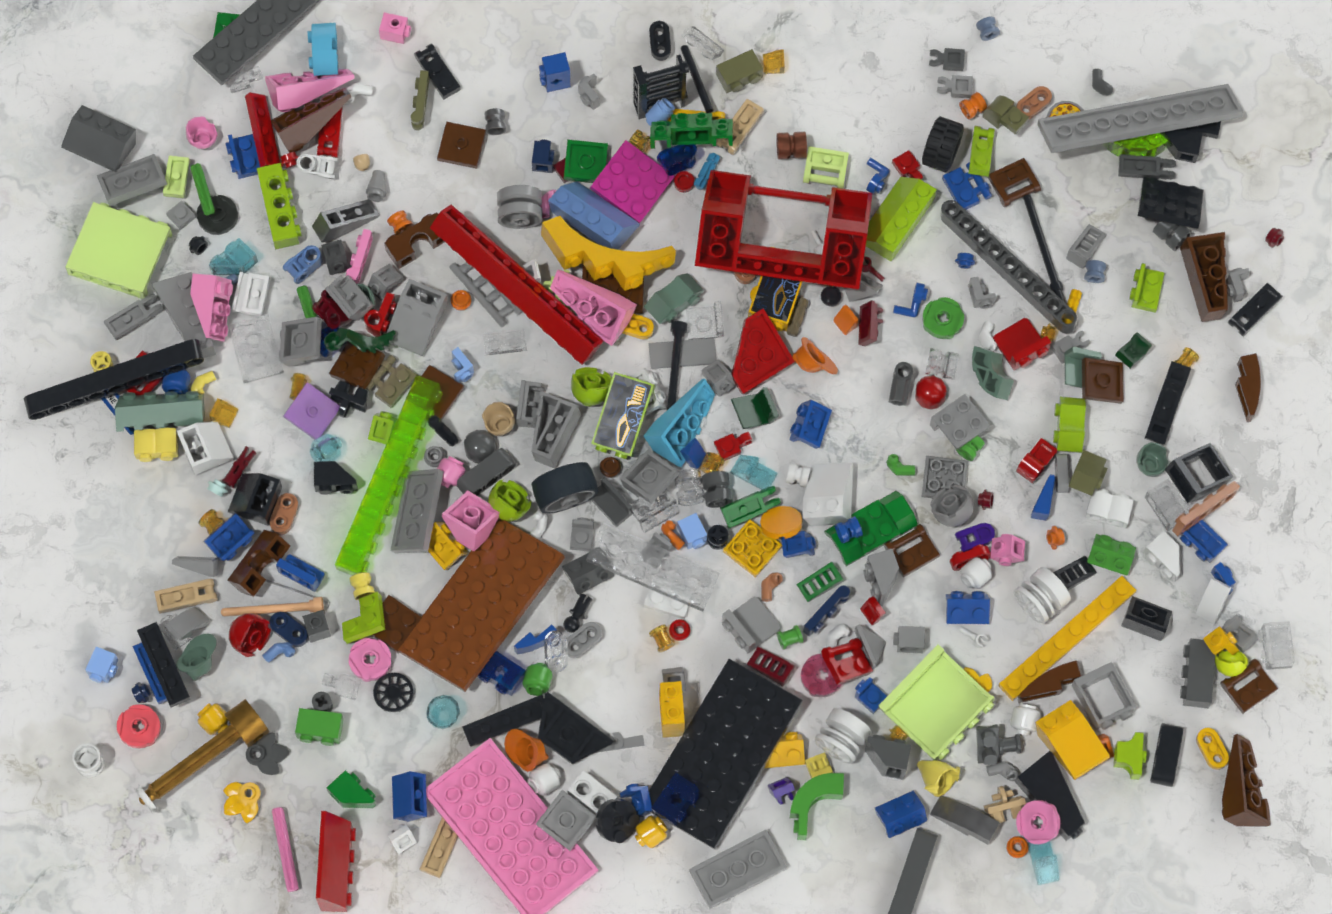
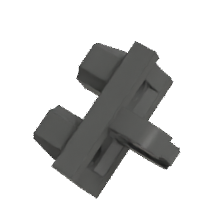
[976,724,1000,765]

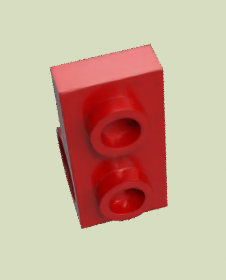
[364,292,398,337]
[1016,438,1058,484]

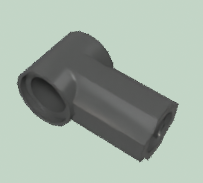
[888,362,913,406]

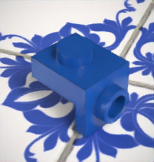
[1211,562,1236,595]

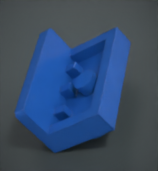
[203,513,255,561]
[1180,520,1228,563]
[946,591,990,624]
[875,790,927,838]

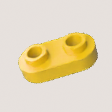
[622,314,654,339]
[1196,728,1229,770]

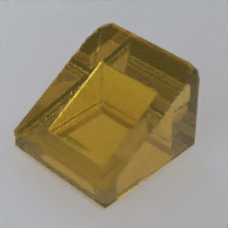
[763,49,785,74]
[209,398,238,428]

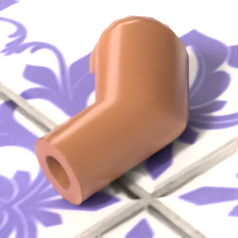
[761,572,783,602]

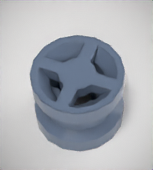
[976,17,1000,41]
[1084,260,1106,283]

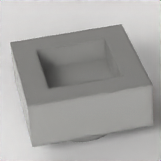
[166,201,196,230]

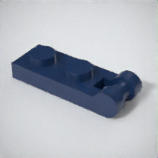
[803,585,850,637]

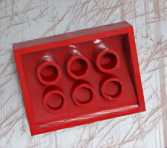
[316,811,356,912]

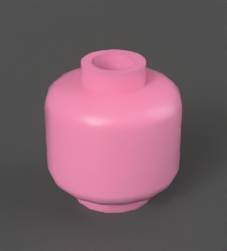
[437,456,466,488]

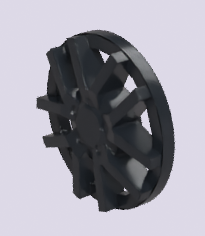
[373,673,414,712]

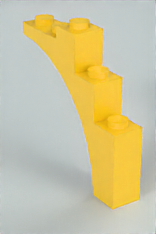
[541,216,676,291]

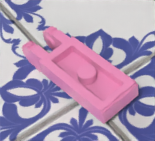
[346,229,373,284]

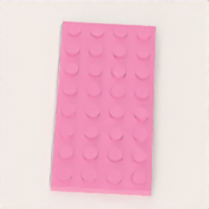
[426,738,598,914]

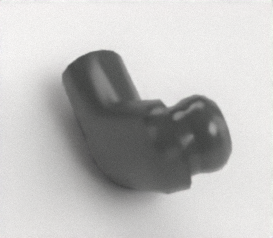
[1092,69,1113,96]

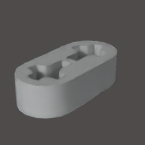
[1055,454,1069,493]

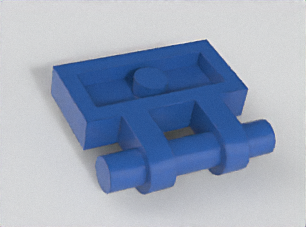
[942,162,992,210]

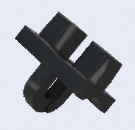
[329,380,368,418]

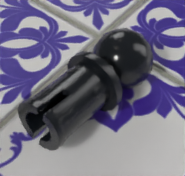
[563,593,592,633]

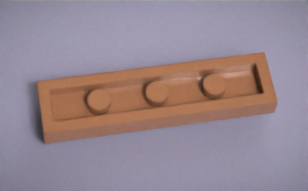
[1172,481,1240,537]

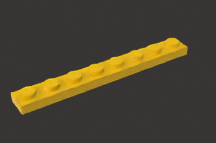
[998,576,1137,701]

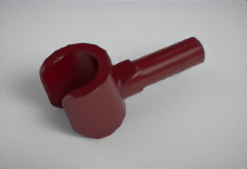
[862,257,885,282]

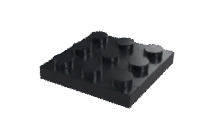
[1137,177,1204,229]

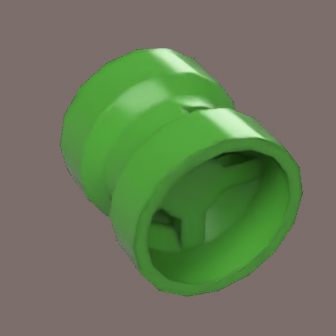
[956,436,985,461]

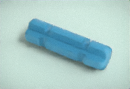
[694,153,720,190]

